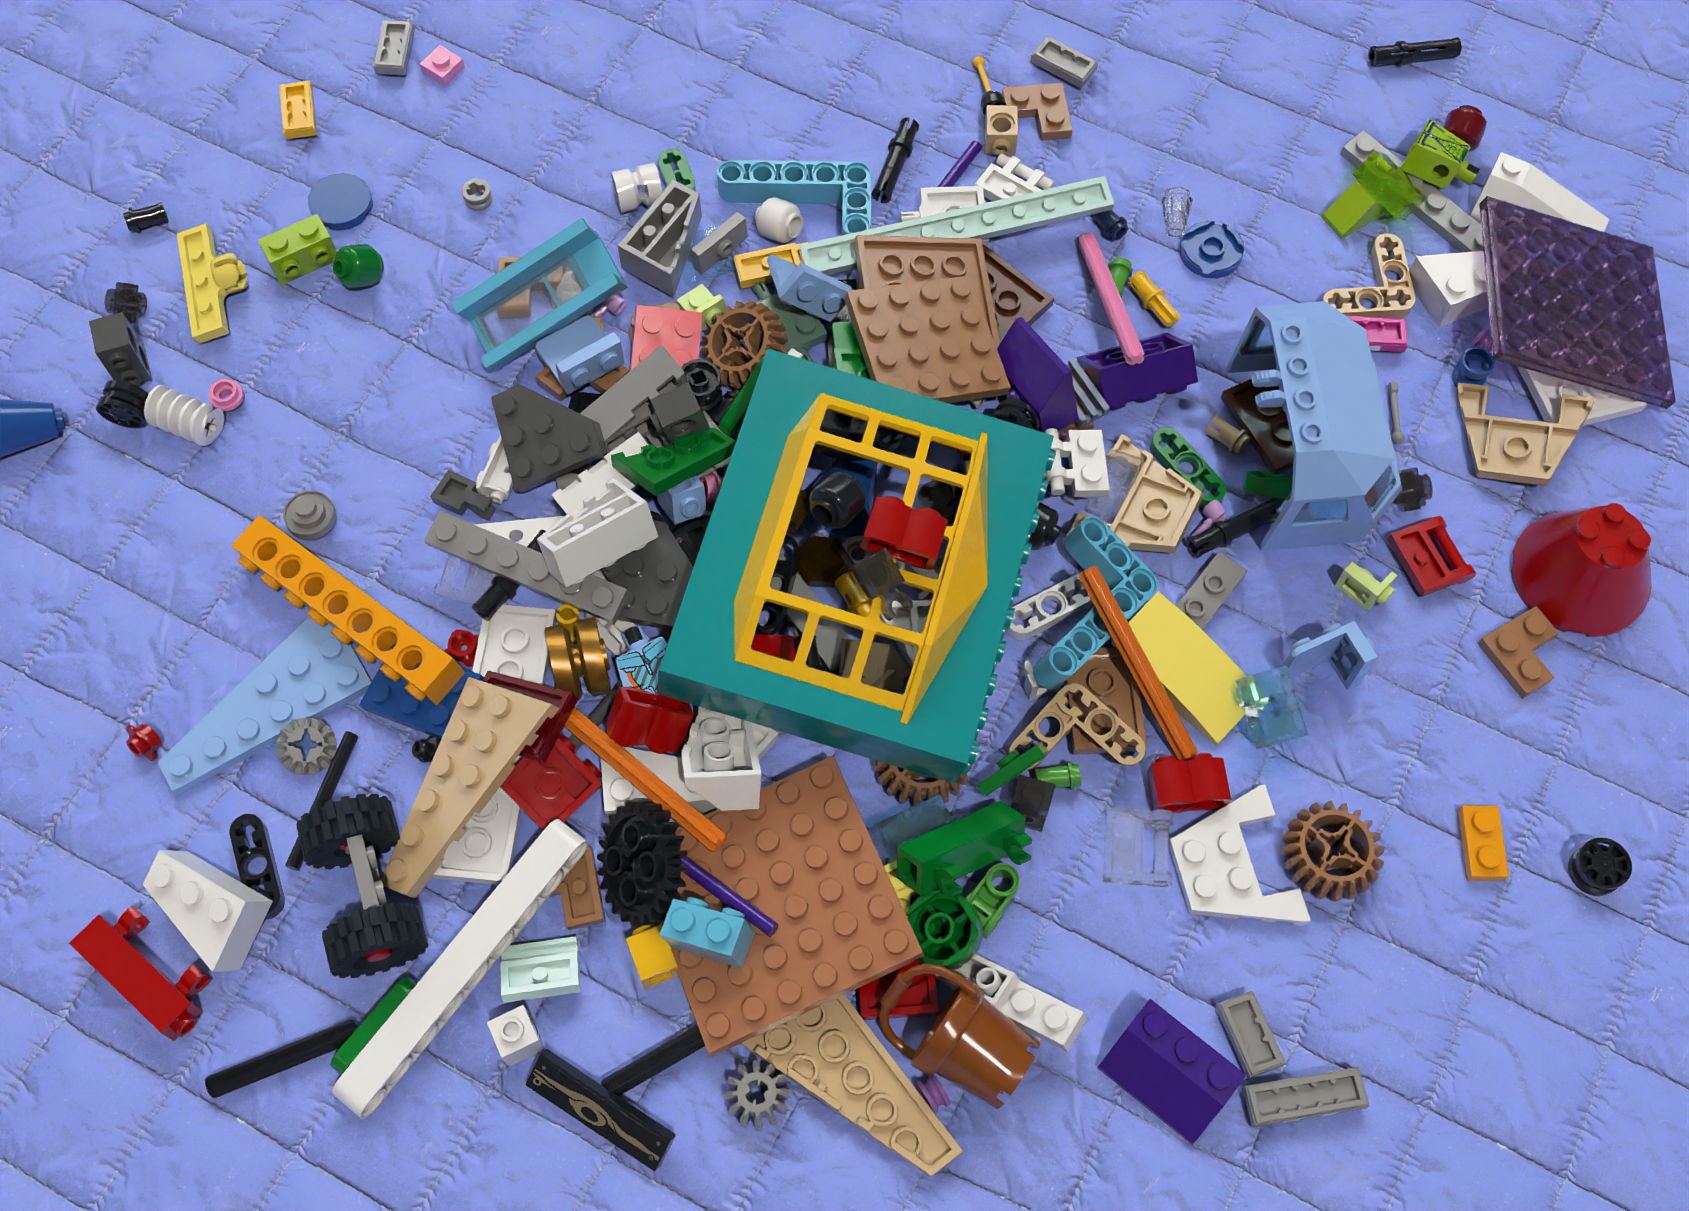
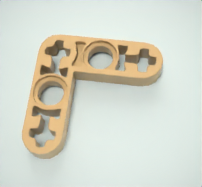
[1322,233,1416,319]
[1009,683,1146,771]

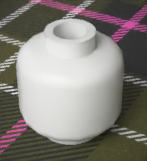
[755,197,803,243]

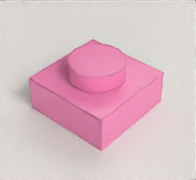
[420,45,465,86]

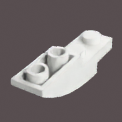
[935,954,1087,1052]

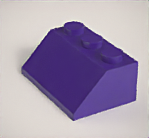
[997,317,1079,433]
[1076,333,1198,410]
[1097,999,1246,1145]

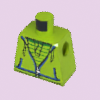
[1400,119,1480,189]

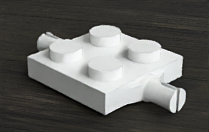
[900,186,989,246]

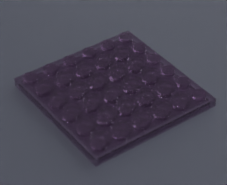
[1479,196,1676,409]

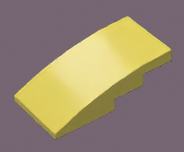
[1111,591,1263,746]

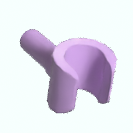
[592,293,626,317]
[1190,500,1226,537]

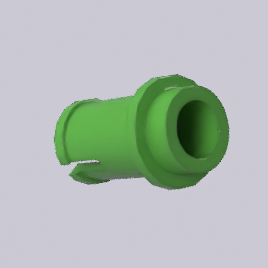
[1108,257,1133,298]
[1034,761,1082,792]

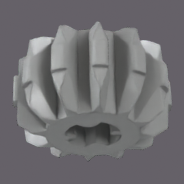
[724,1060,791,1131]

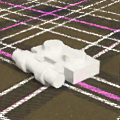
[975,153,1055,201]
[1044,428,1110,497]

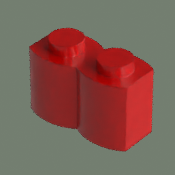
[860,496,948,570]
[605,687,694,754]
[1147,753,1232,814]

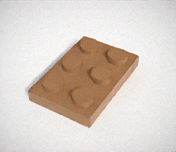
[1065,647,1147,755]

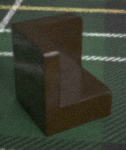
[797,536,855,587]

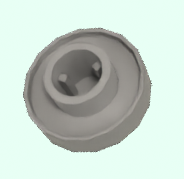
[283,490,336,540]

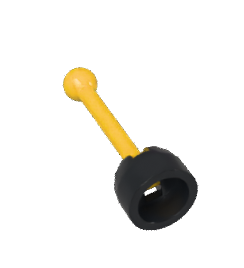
[973,56,1007,115]

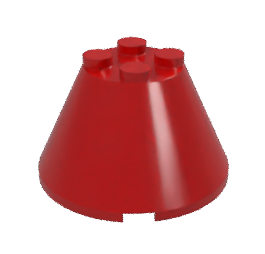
[1511,503,1652,637]

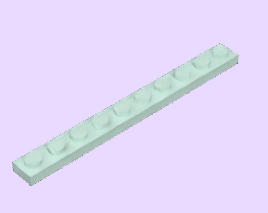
[799,176,1114,275]

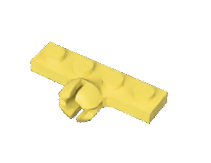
[177,223,248,344]

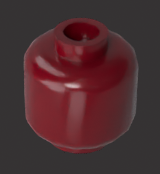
[1443,105,1487,152]

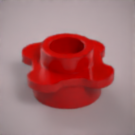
[444,629,479,667]
[125,724,162,761]

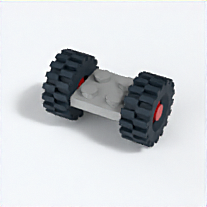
[296,794,428,978]

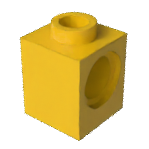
[626,924,679,990]

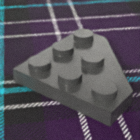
[491,384,608,493]
[616,520,693,630]

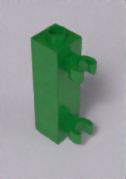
[897,801,1032,897]

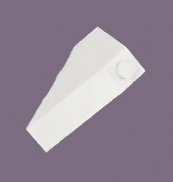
[1470,152,1609,246]
[681,707,761,811]

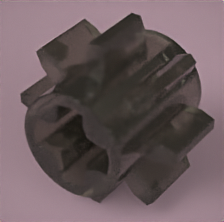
[104,282,147,323]
[1389,467,1433,512]

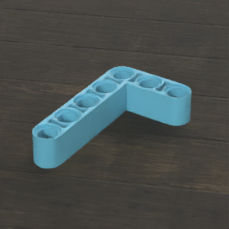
[717,160,871,235]
[1033,516,1158,689]

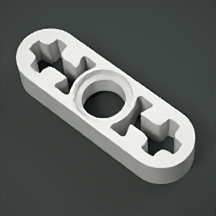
[1006,574,1093,640]

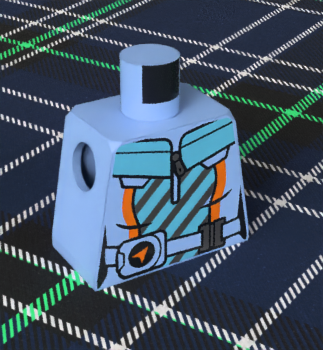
[616,626,667,694]

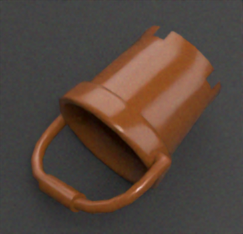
[879,964,1040,1109]

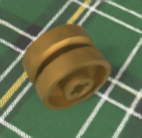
[545,617,612,700]

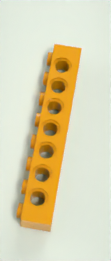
[231,515,466,706]

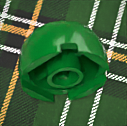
[906,890,983,969]

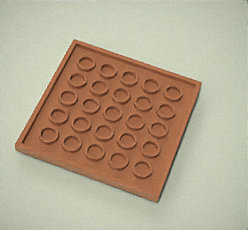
[658,755,925,1057]

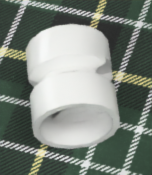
[611,162,663,213]

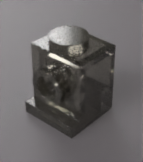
[1011,775,1056,832]

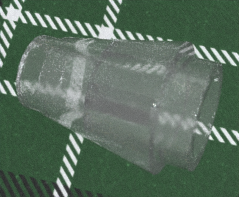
[1161,187,1193,237]

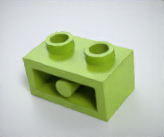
[258,214,337,285]

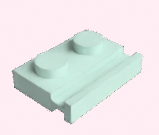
[500,936,581,1003]

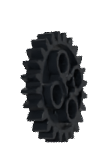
[597,801,688,926]

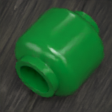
[333,244,384,288]

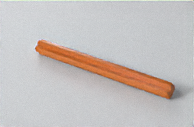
[1079,566,1197,760]
[564,707,727,852]

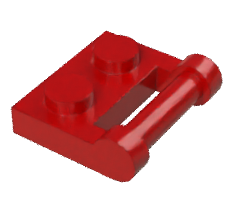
[1387,516,1477,597]

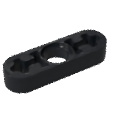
[229,814,285,919]

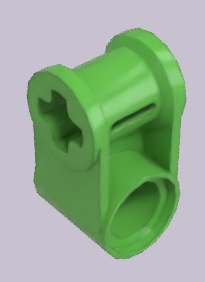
[966,863,1020,939]

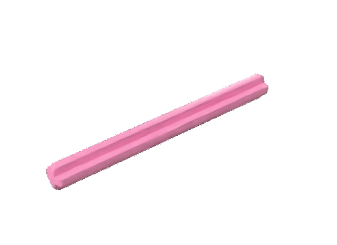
[1078,232,1144,366]

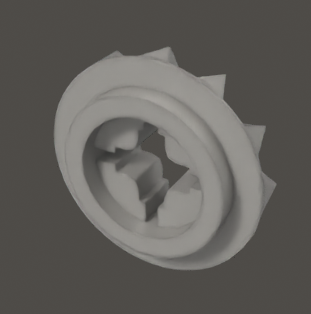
[275,716,337,775]

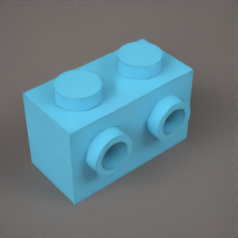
[659,897,755,969]

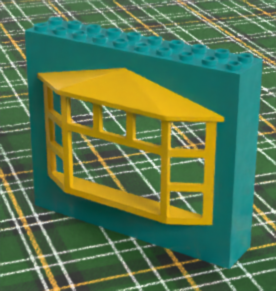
[657,348,1056,784]

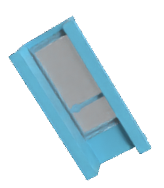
[451,218,628,371]

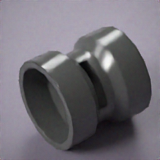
[918,480,958,526]

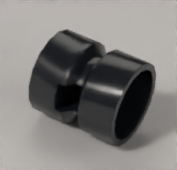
[681,359,723,415]

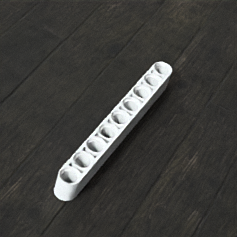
[331,819,588,1119]

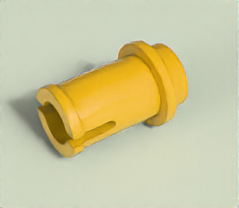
[556,604,581,643]

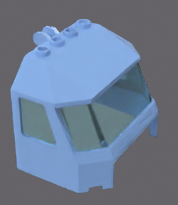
[1226,301,1402,551]

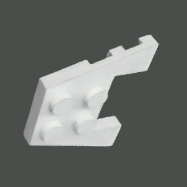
[1168,784,1311,926]

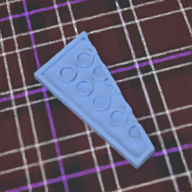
[158,617,371,796]

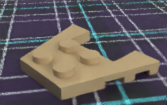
[1456,382,1595,486]
[1066,434,1203,553]

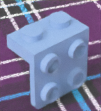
[767,254,852,322]
[536,315,625,395]
[1278,621,1378,690]

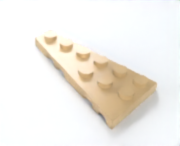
[380,677,560,898]
[741,995,963,1178]

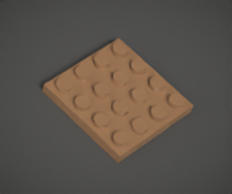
[854,235,1000,348]
[844,275,1011,403]

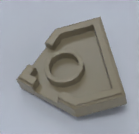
[837,638,911,693]

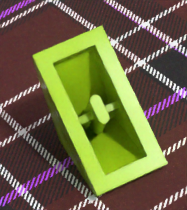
[1322,180,1390,239]

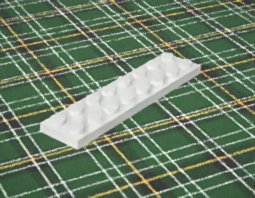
[433,605,557,885]

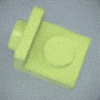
[676,284,725,332]
[1335,561,1398,612]

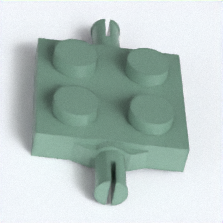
[753,281,828,363]

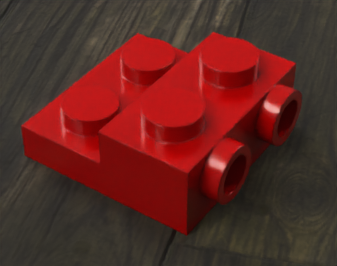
[500,733,603,831]

